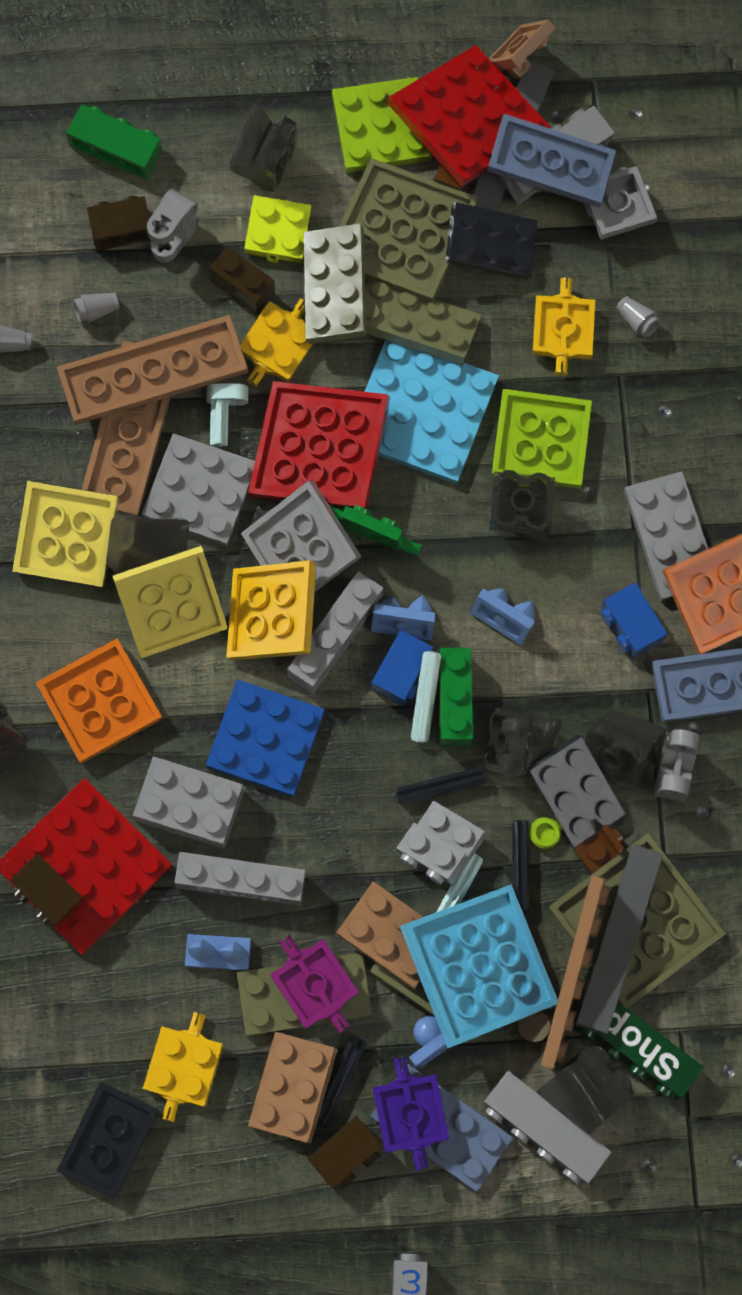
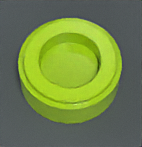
[530,817,561,850]

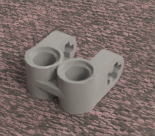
[147,189,200,263]
[654,729,700,803]

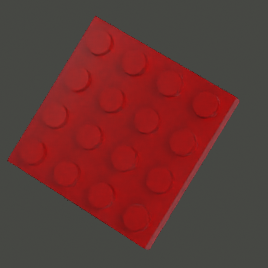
[387,45,551,187]
[248,381,390,509]
[0,778,173,956]

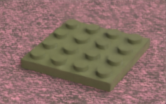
[339,158,479,302]
[548,833,726,1008]

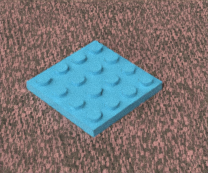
[365,340,499,485]
[400,885,558,1048]

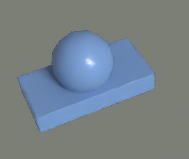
[409,1016,447,1070]

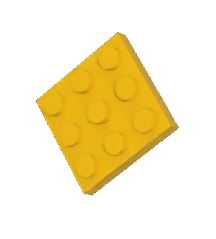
[226,560,316,661]

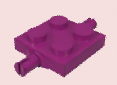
[270,935,359,1034]

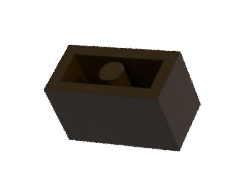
[87,196,151,252]
[209,246,275,315]
[10,853,85,929]
[308,1115,382,1190]

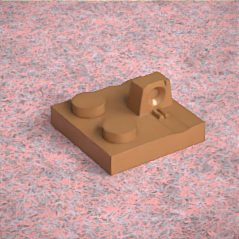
[489,19,556,79]

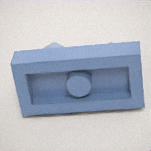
[470,588,535,645]
[371,595,436,641]
[185,934,251,971]

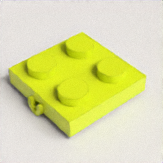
[244,195,311,263]

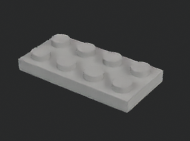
[624,471,708,602]

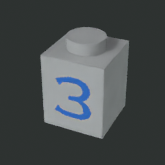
[392,1254,428,1295]

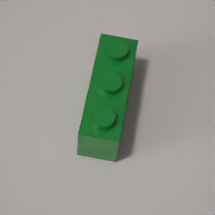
[66,104,163,180]
[439,648,473,747]

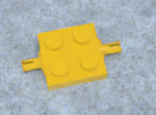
[532,278,595,376]
[240,298,313,387]
[143,1012,224,1122]

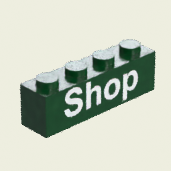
[575,1002,704,1101]

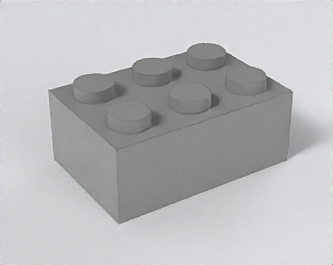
[133,756,244,850]

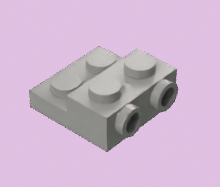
[583,166,657,239]
[397,801,487,887]

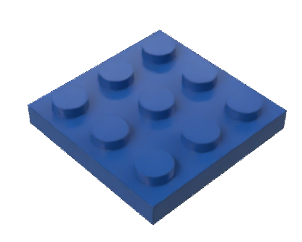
[206,679,325,797]

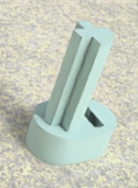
[206,383,249,448]

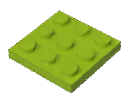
[332,77,432,173]
[491,389,592,489]

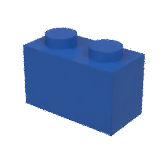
[600,582,667,659]
[371,630,433,706]

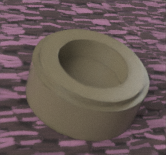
[517,1011,550,1043]

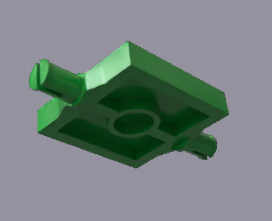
[329,505,422,557]

